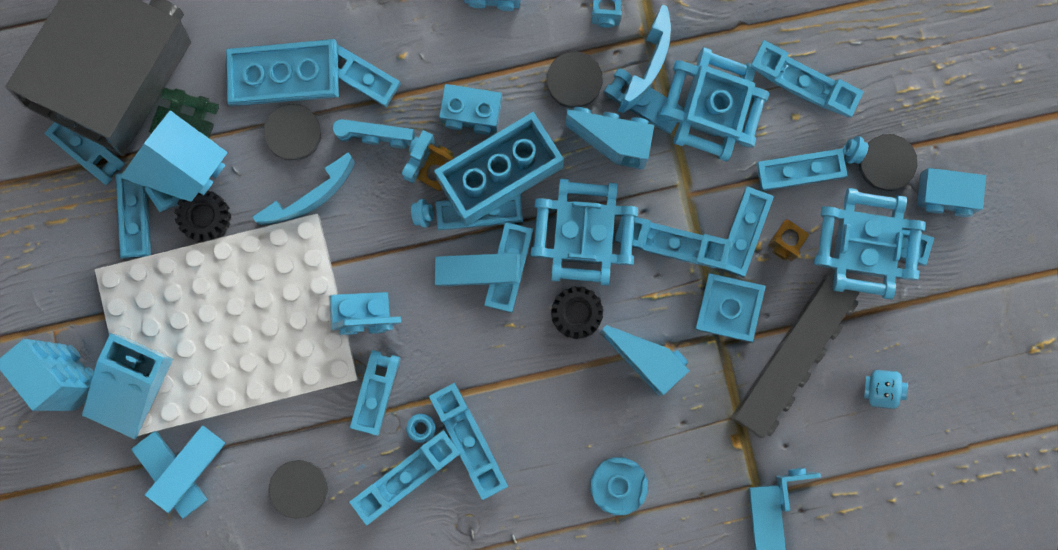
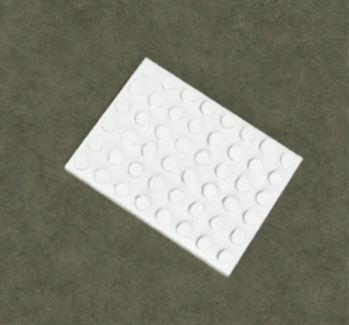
[95,213,359,436]

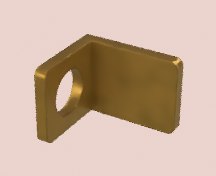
[417,144,454,192]
[768,219,809,261]

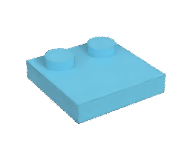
[696,273,766,343]

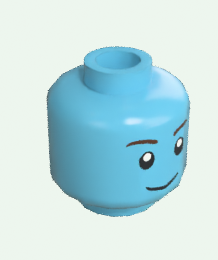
[864,369,908,409]

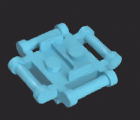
[659,47,770,162]
[530,179,638,286]
[814,188,926,300]

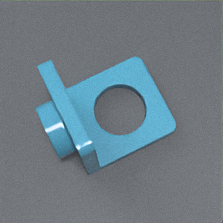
[592,0,622,28]
[776,468,821,512]

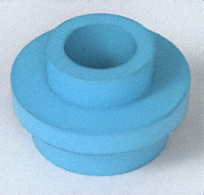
[843,136,869,164]
[411,199,434,228]
[406,414,436,443]

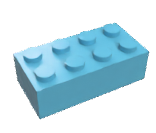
[434,112,564,226]
[0,339,94,411]

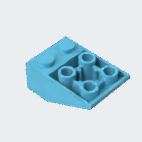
[566,107,654,170]
[82,333,173,439]

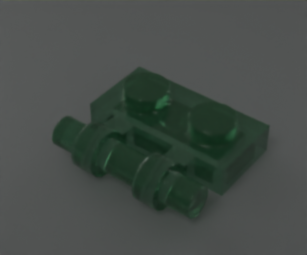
[149,87,219,138]

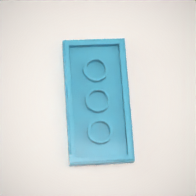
[226,39,339,106]

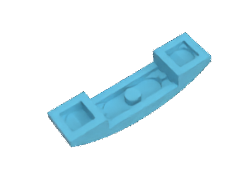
[618,4,671,113]
[751,40,864,118]
[253,152,355,226]
[614,216,733,270]
[429,383,509,501]
[349,430,461,526]

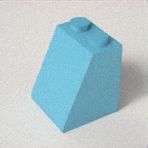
[121,111,228,202]

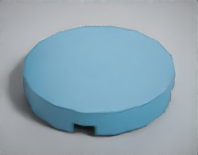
[590,457,648,515]

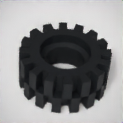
[174,191,231,242]
[551,286,603,339]

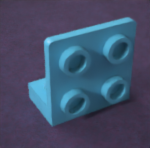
[329,292,401,335]

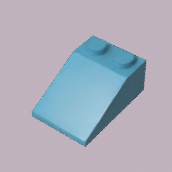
[600,325,690,396]

